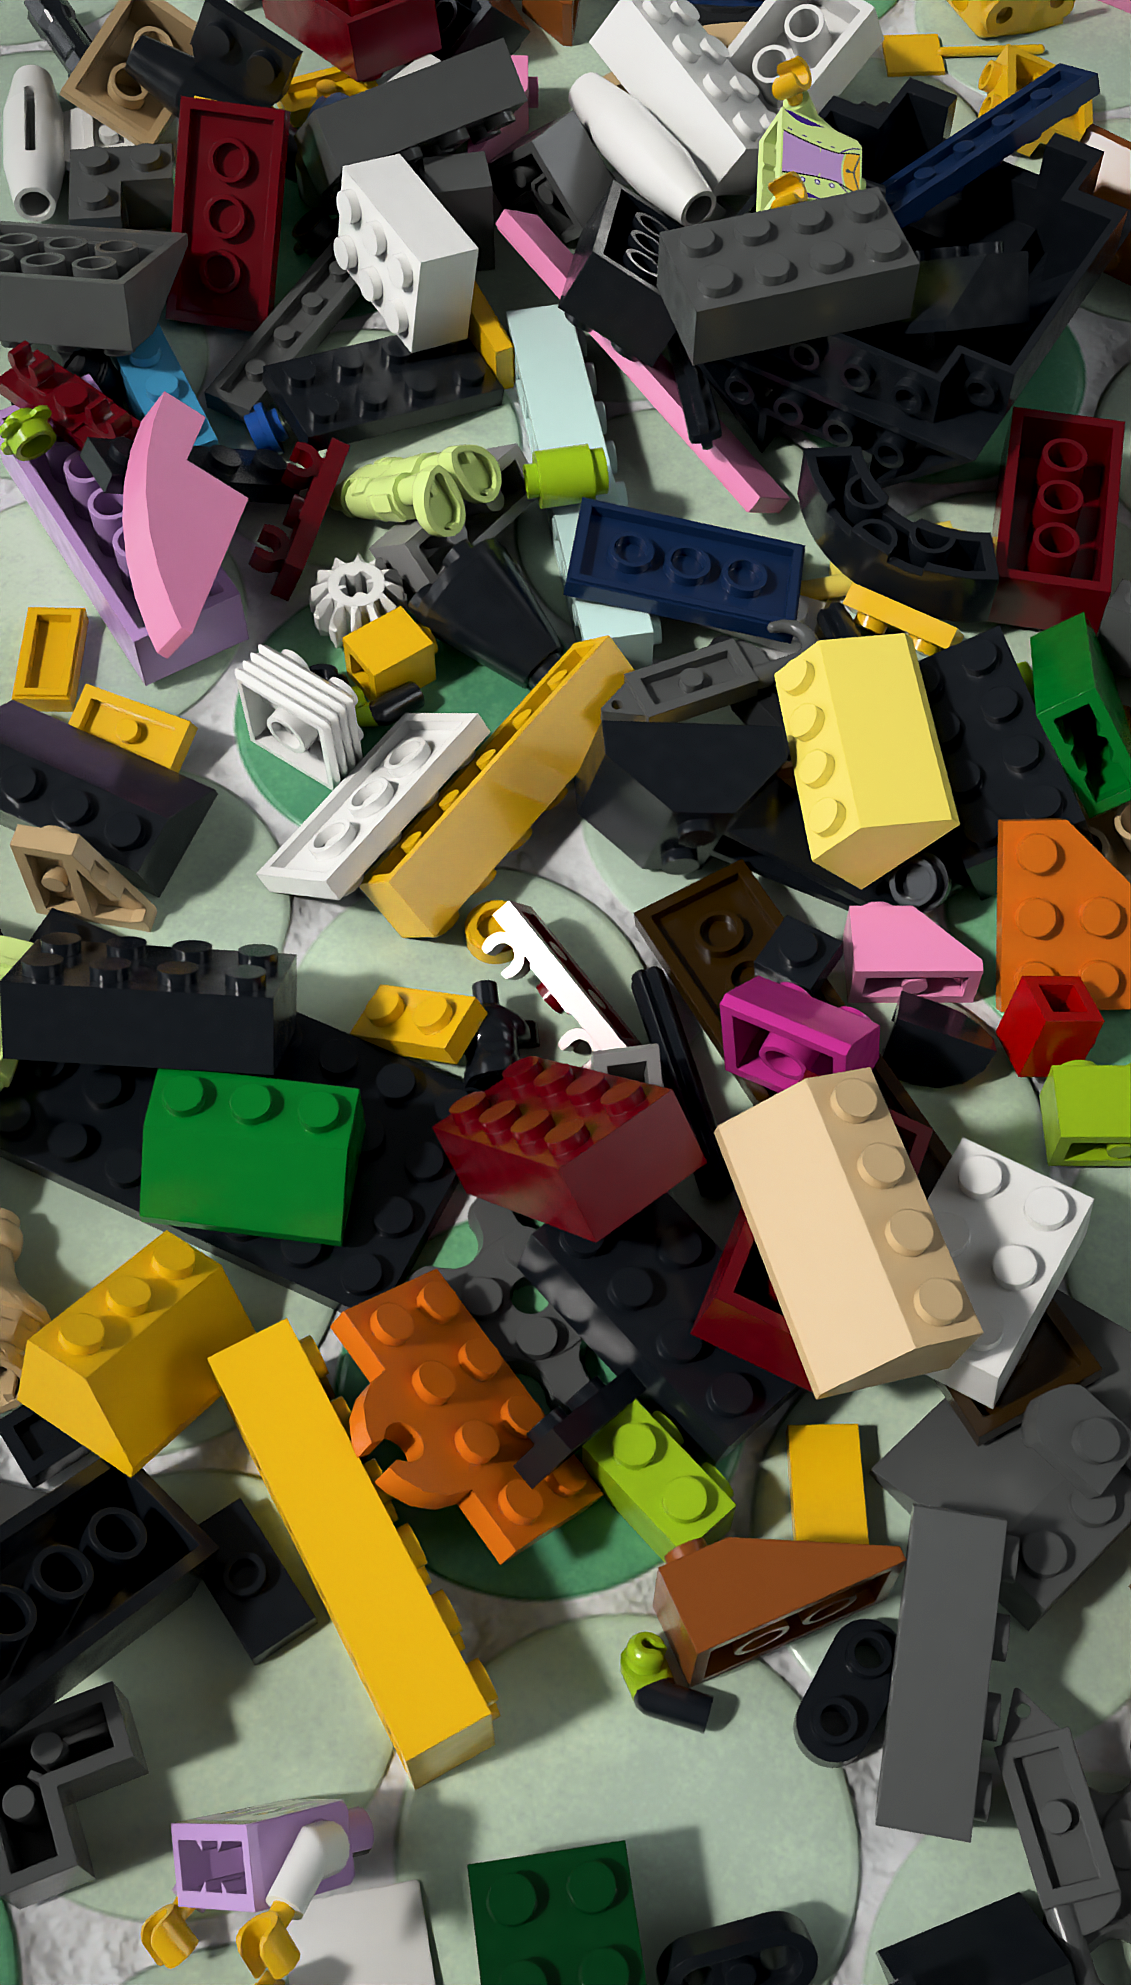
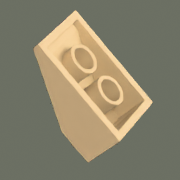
[60,0,197,145]

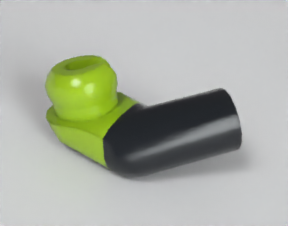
[352,681,425,727]
[620,1632,714,1734]

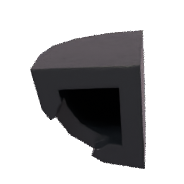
[881,991,997,1089]

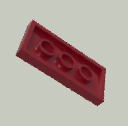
[165,96,291,332]

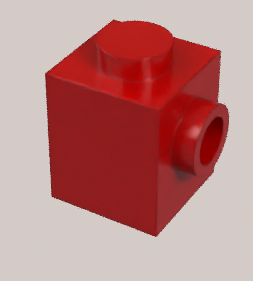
[996,976,1105,1077]

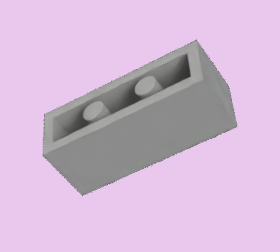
[369,443,537,594]

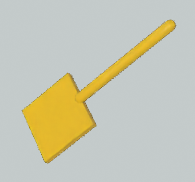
[881,34,1045,77]

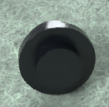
[889,850,952,913]

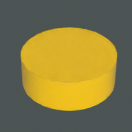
[465,900,514,964]

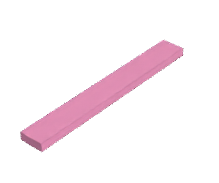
[495,209,791,513]

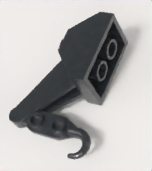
[574,720,900,911]

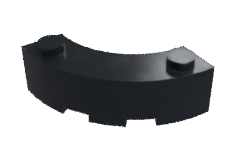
[797,446,999,622]

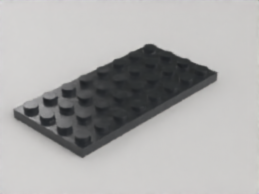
[0,908,484,1313]

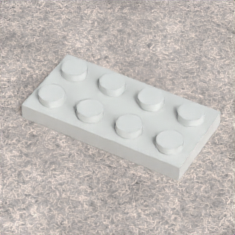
[256,713,490,900]

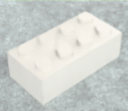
[589,0,777,196]

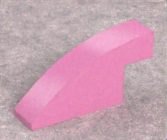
[122,391,249,659]

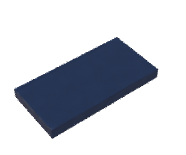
[563,497,806,644]

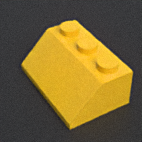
[17,1230,256,1478]

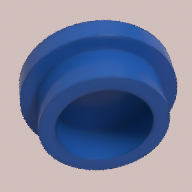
[243,402,290,455]

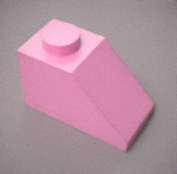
[842,902,984,1003]

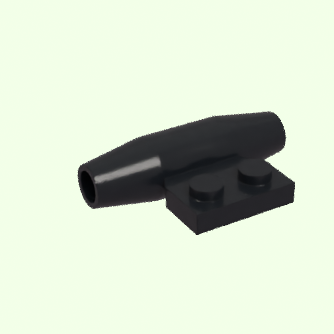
[125,0,303,183]

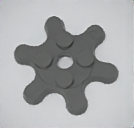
[407,1198,592,1415]

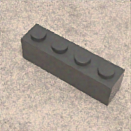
[875,1503,1019,1843]

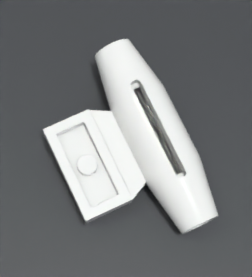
[3,65,135,222]
[568,72,727,227]

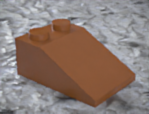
[652,1537,907,1688]

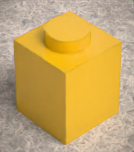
[342,606,438,701]

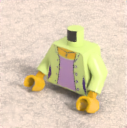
[756,56,886,212]

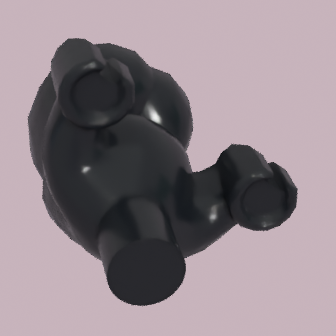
[463,980,540,1092]

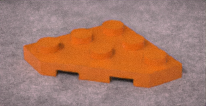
[996,818,1131,1012]

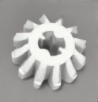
[309,552,408,649]

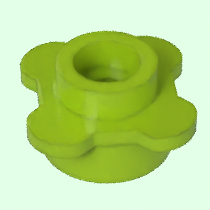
[0,405,56,461]

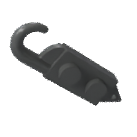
[601,619,819,723]
[994,1688,1122,1985]

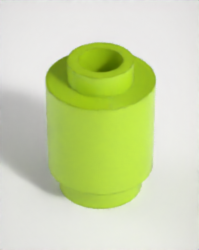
[523,443,609,509]

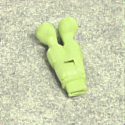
[329,444,502,537]

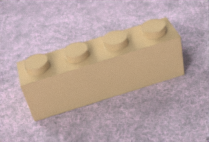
[714,1067,984,1400]

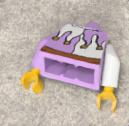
[141,1799,374,1979]

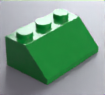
[139,1068,366,1247]

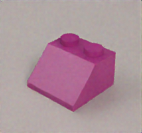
[720,975,880,1093]

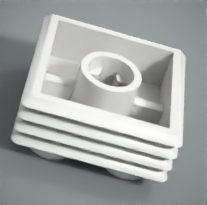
[235,644,364,791]

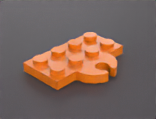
[330,1268,604,1565]

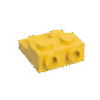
[978,43,1093,157]

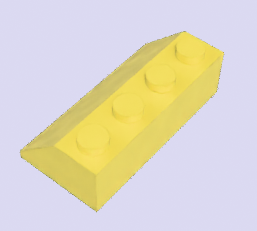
[774,633,960,890]

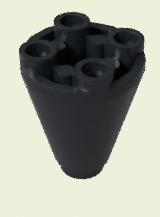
[408,538,564,689]

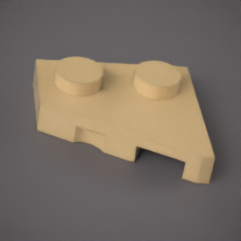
[10,824,157,932]

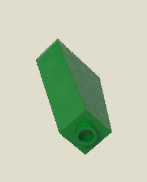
[1030,612,1131,818]

